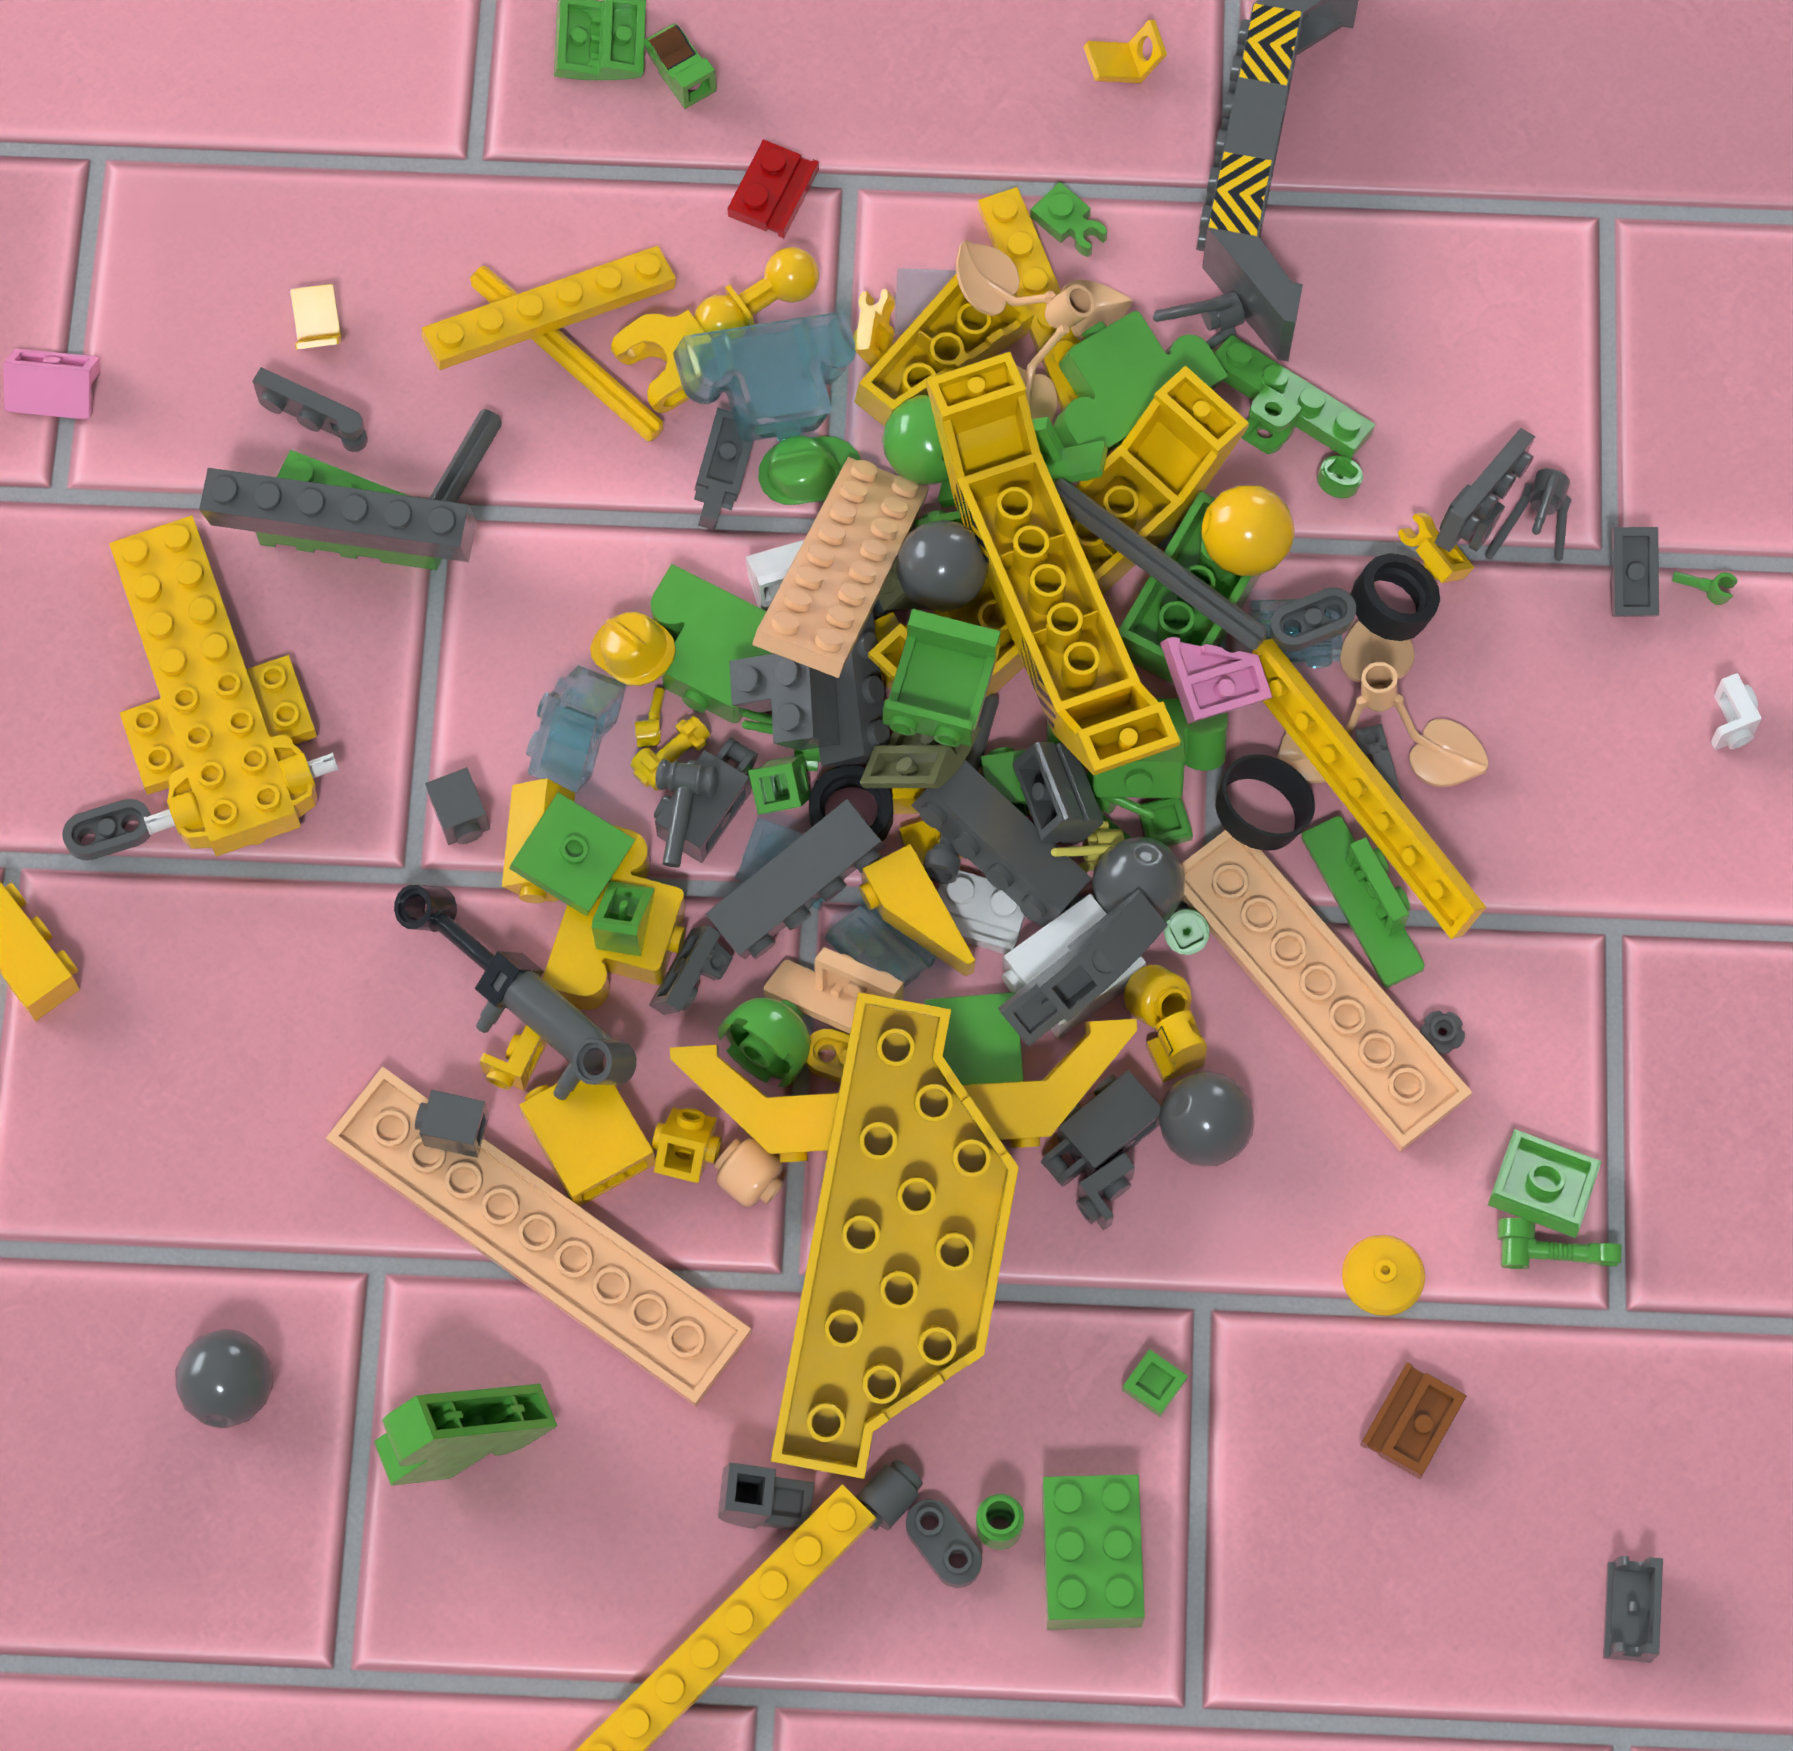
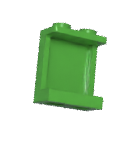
[883,609,1001,747]

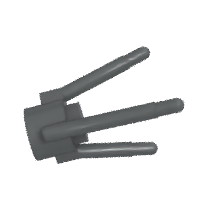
[1153,292,1245,349]
[1485,468,1572,561]

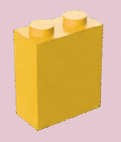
[519,1068,656,1207]

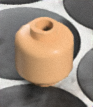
[714,1138,784,1207]

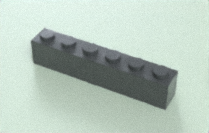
[199,468,477,562]

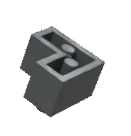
[729,653,839,751]

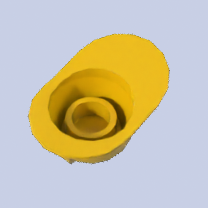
[590,611,676,686]

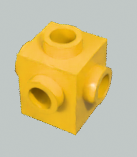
[652,1107,721,1183]

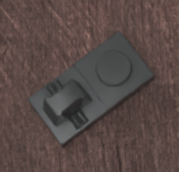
[1611,527,1659,617]
[649,925,733,1015]

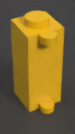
[502,778,575,903]

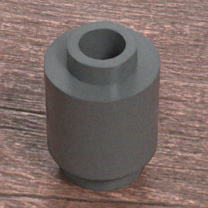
[855,1459,923,1531]

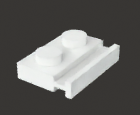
[937,870,1025,954]

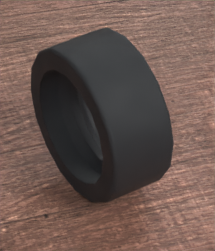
[1350,553,1440,641]
[809,765,893,842]

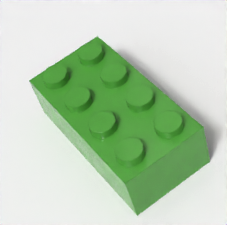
[1118,491,1261,684]

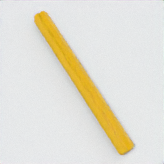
[470,266,664,441]

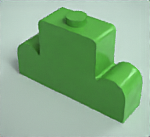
[1054,311,1228,453]
[650,564,774,723]
[1046,698,1228,798]
[374,1384,557,1486]

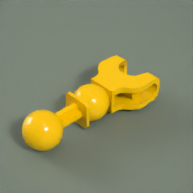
[611,247,819,413]

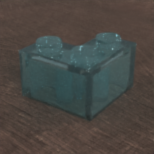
[526,665,627,793]

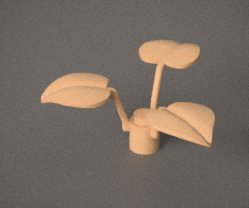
[956,240,1133,422]
[1277,620,1489,787]

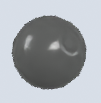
[896,520,988,612]
[1092,837,1185,922]
[1159,1071,1255,1167]
[175,1329,273,1428]

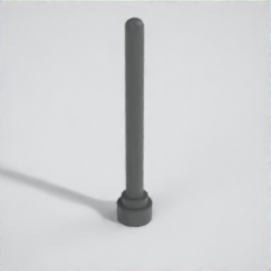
[923,693,999,884]

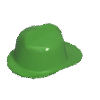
[758,436,861,505]

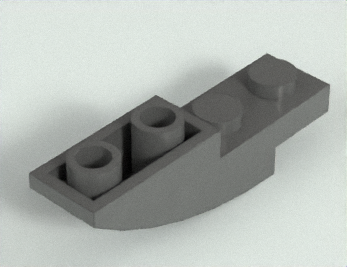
[998,889,1168,1047]

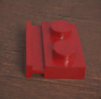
[727,139,819,239]

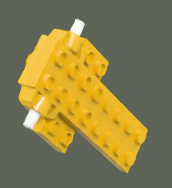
[109,515,339,857]

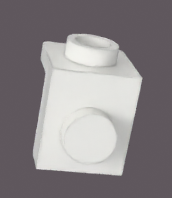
[1711,673,1762,750]

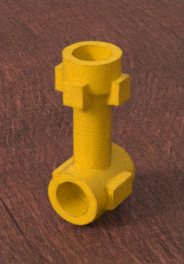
[630,716,711,791]

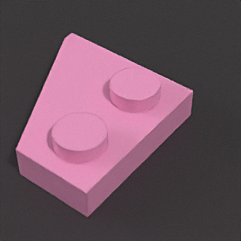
[1160,637,1272,724]

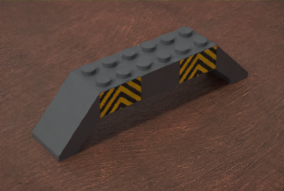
[1196,0,1359,362]

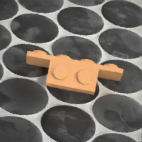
[764,947,904,1034]

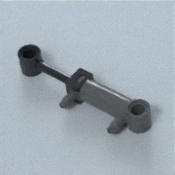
[394,885,637,1100]

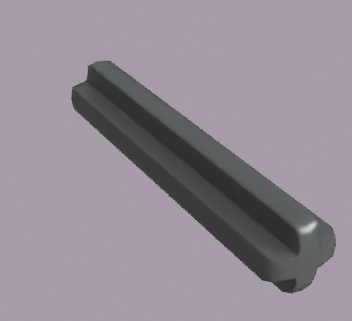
[429,409,502,503]

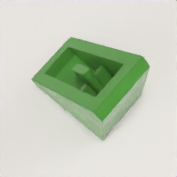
[592,881,655,956]

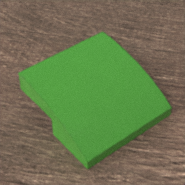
[554,0,646,80]
[924,992,1024,1085]

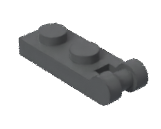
[252,367,368,452]

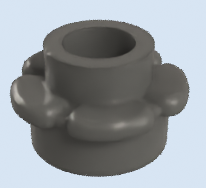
[1420,1011,1465,1054]

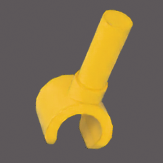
[635,687,665,747]

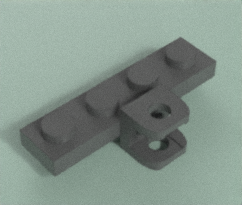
[1435,428,1536,552]

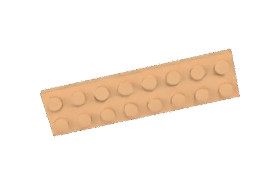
[752,457,929,678]
[1181,830,1472,1152]

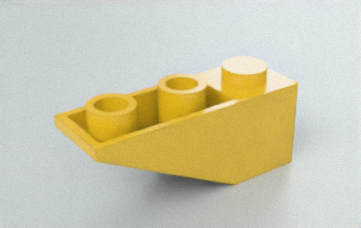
[0,882,80,1022]

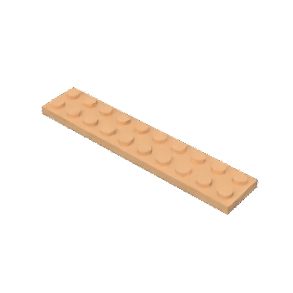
[326,1066,752,1407]

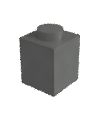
[425,767,490,845]
[415,1090,489,1158]

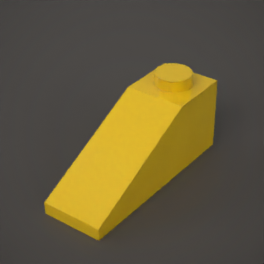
[858,844,976,976]

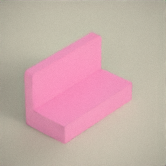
[3,348,100,419]

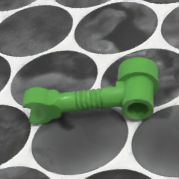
[1498,1218,1622,1269]

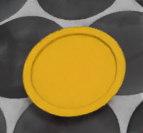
[1342,1235,1425,1316]

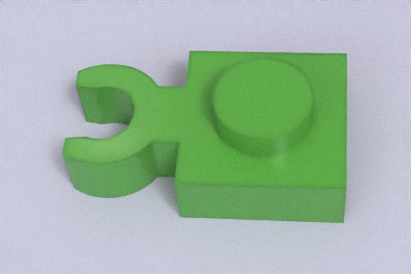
[1030,182,1107,257]

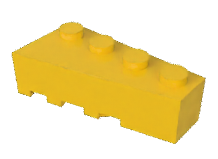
[854,274,1035,427]

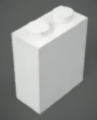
[1001,894,1146,1039]

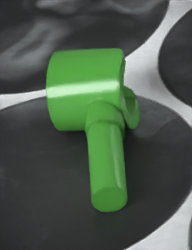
[1672,571,1738,605]

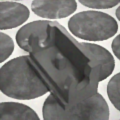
[1603,1556,1663,1663]

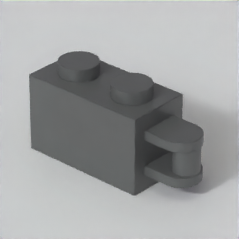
[653,738,758,863]
[1040,1070,1161,1187]

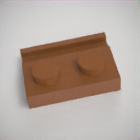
[1360,1362,1467,1479]

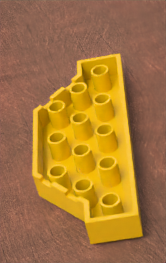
[770,992,1019,1479]

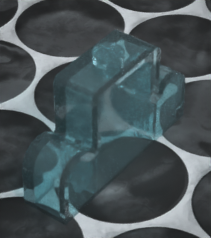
[673,311,856,442]

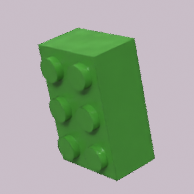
[1042,1474,1145,1630]

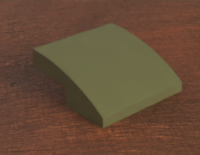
[860,725,980,788]

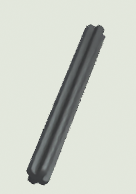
[1054,478,1268,650]

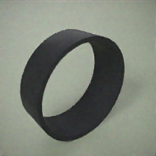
[1215,754,1315,851]

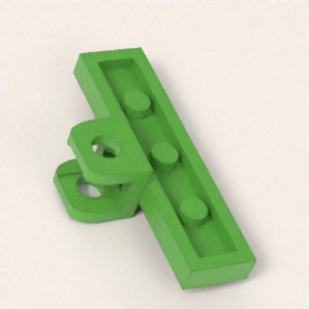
[1214,334,1376,459]

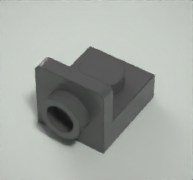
[1076,1152,1135,1230]

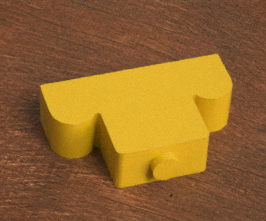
[543,825,686,1010]

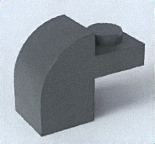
[718,1462,814,1531]

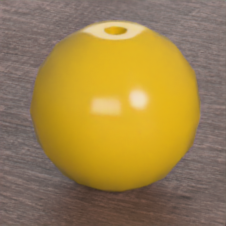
[1201,486,1295,576]

